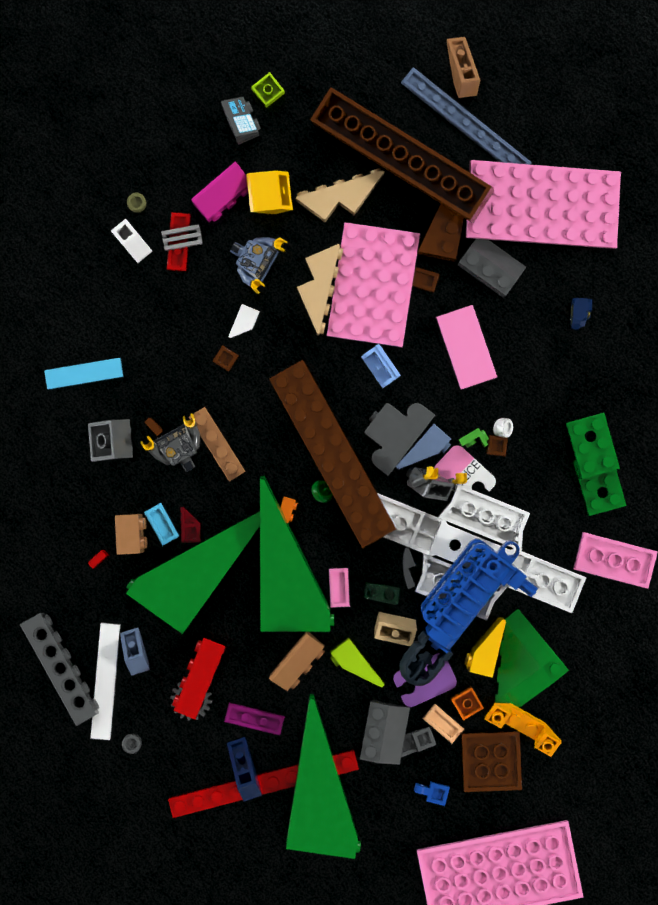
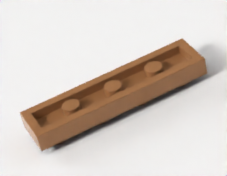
[189,407,246,482]

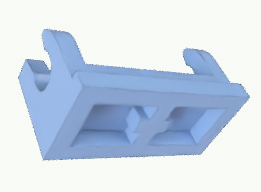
[361,344,401,388]

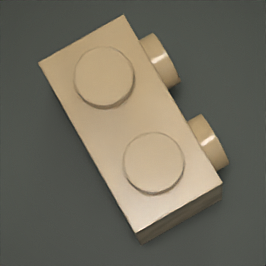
[374,612,417,646]

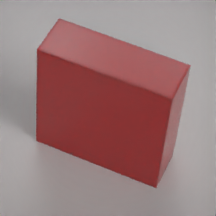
[88,550,109,569]

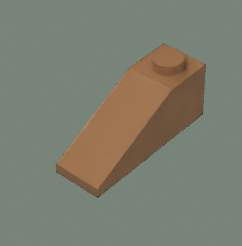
[446,37,480,98]

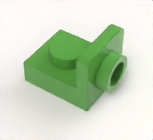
[457,428,489,448]

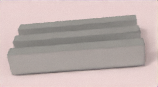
[161,224,203,251]

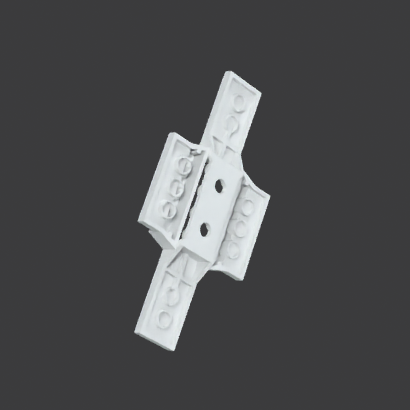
[377,484,586,620]

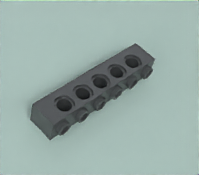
[20,613,99,726]

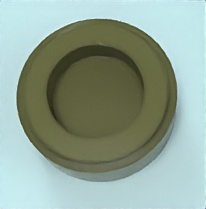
[127,193,147,213]

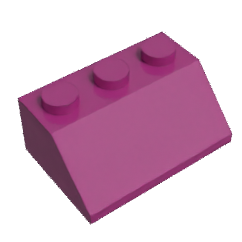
[191,161,248,222]

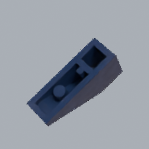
[227,737,262,801]

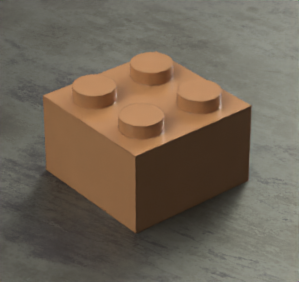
[115,514,147,555]

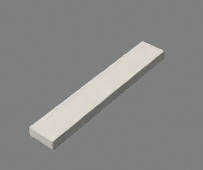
[91,623,121,740]

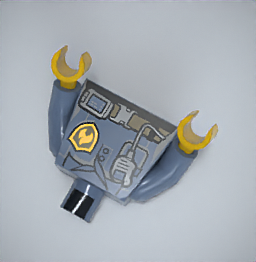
[230,237,288,294]

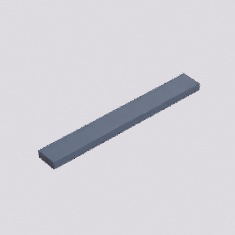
[401,67,532,165]

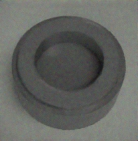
[122,734,142,754]

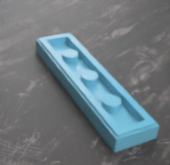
[44,358,124,390]

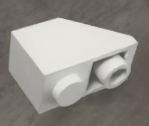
[111,219,152,263]

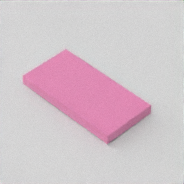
[436,305,497,390]
[573,532,658,589]

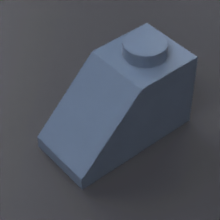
[120,628,150,676]

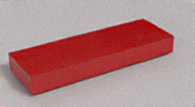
[167,212,191,272]

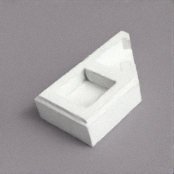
[228,304,260,338]

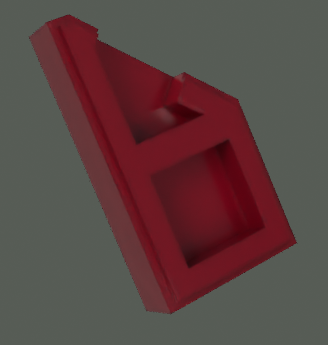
[180,507,201,543]

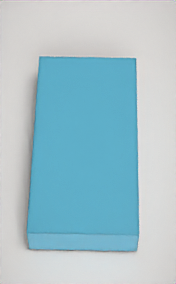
[144,503,179,546]

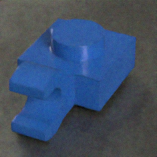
[414,781,450,806]

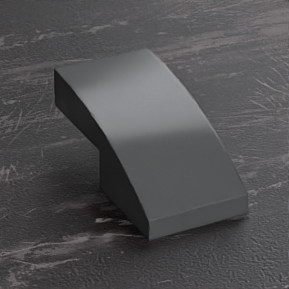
[403,547,416,589]
[401,727,436,757]

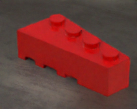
[172,638,226,720]

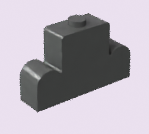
[364,403,435,476]

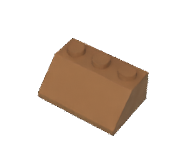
[269,632,325,691]

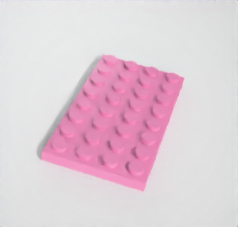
[466,160,621,249]
[417,820,583,905]

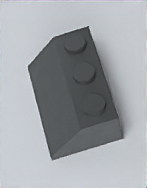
[458,239,526,298]
[360,700,410,765]

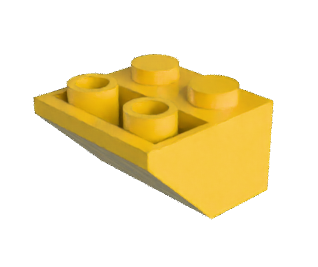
[246,171,293,214]

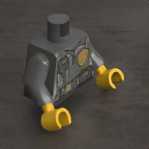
[141,413,200,472]
[406,466,467,501]

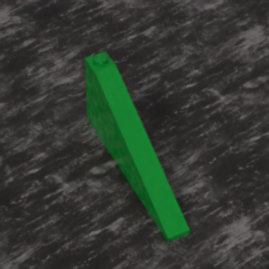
[260,476,334,632]
[126,511,260,634]
[286,694,361,859]

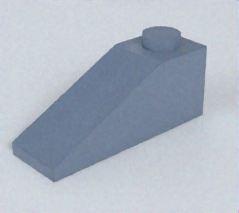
[396,424,451,469]

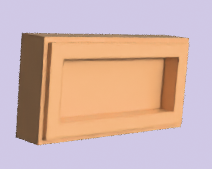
[423,704,464,743]

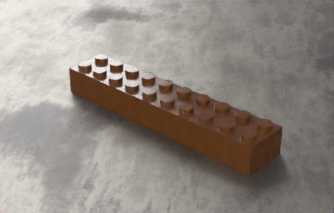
[310,87,494,223]
[269,360,397,548]

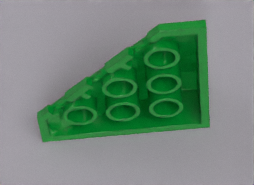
[495,609,569,708]

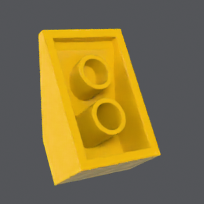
[465,617,506,678]

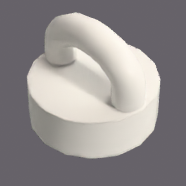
[493,418,513,438]

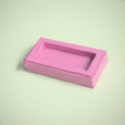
[329,568,350,607]

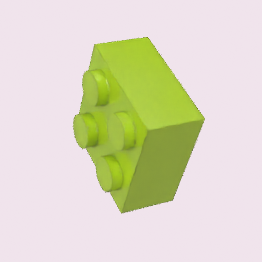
[251,72,285,108]

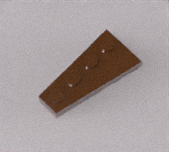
[417,204,464,262]

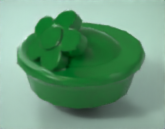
[311,480,333,503]

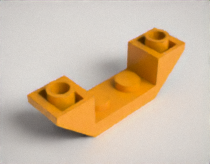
[485,703,561,757]

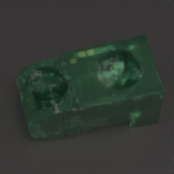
[363,582,401,605]

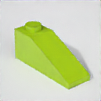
[330,638,384,687]

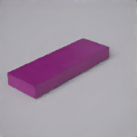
[224,702,285,735]

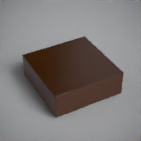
[213,345,239,372]
[145,418,164,436]
[486,435,508,456]

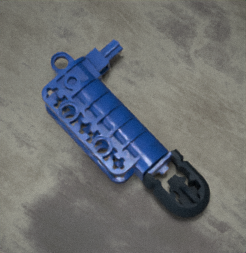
[400,538,538,686]

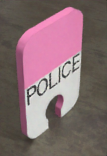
[434,445,496,492]

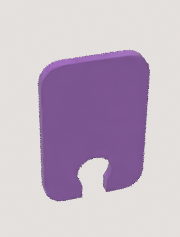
[393,653,457,707]

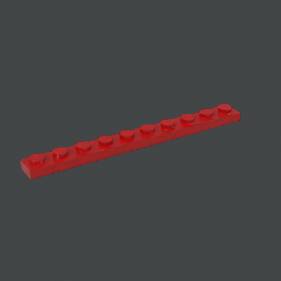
[168,750,359,818]

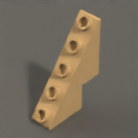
[296,168,385,222]
[297,244,343,335]

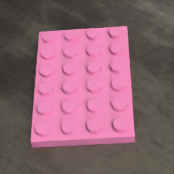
[327,222,420,348]

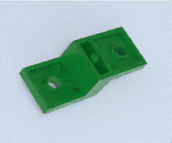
[566,413,626,516]

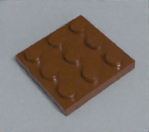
[461,731,522,792]

